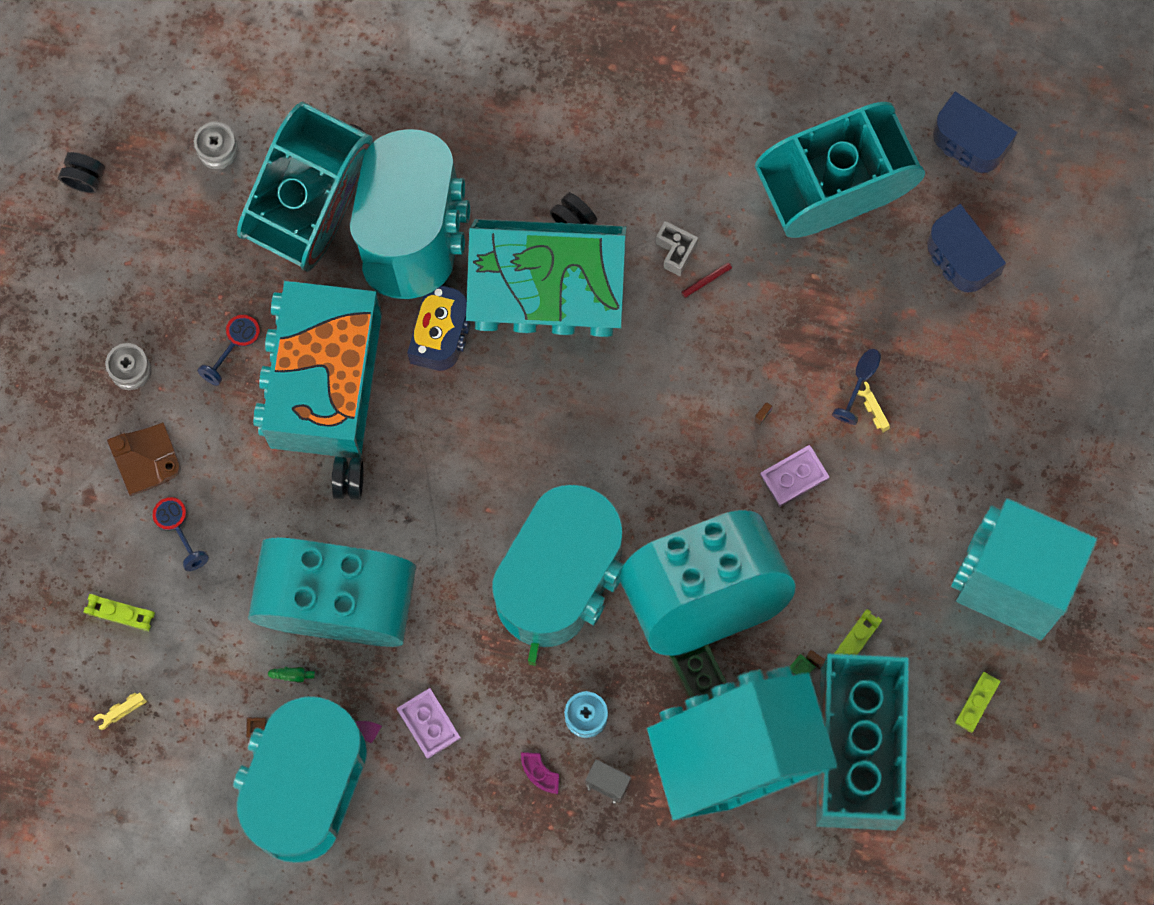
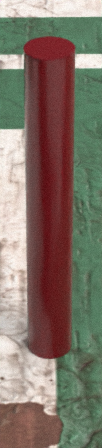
[681,262,732,298]

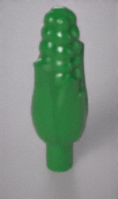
[268,667,315,683]

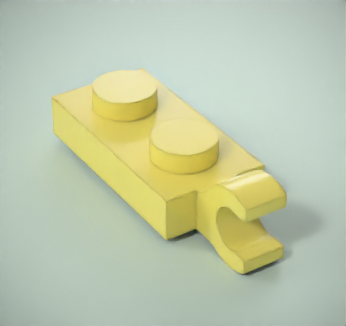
[857,382,890,432]
[93,693,147,730]

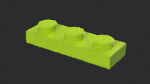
[955,672,1001,733]

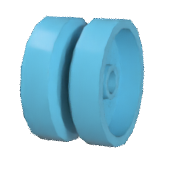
[564,691,608,738]

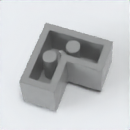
[656,221,698,276]

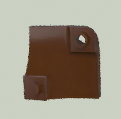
[107,422,180,497]

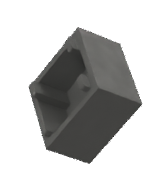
[585,759,631,804]

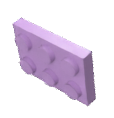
[760,445,829,507]
[396,688,461,759]

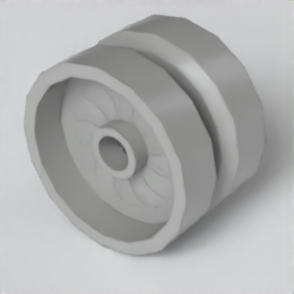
[194,122,238,169]
[105,343,151,390]

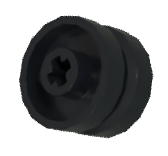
[58,152,106,194]
[549,192,597,225]
[332,457,364,500]

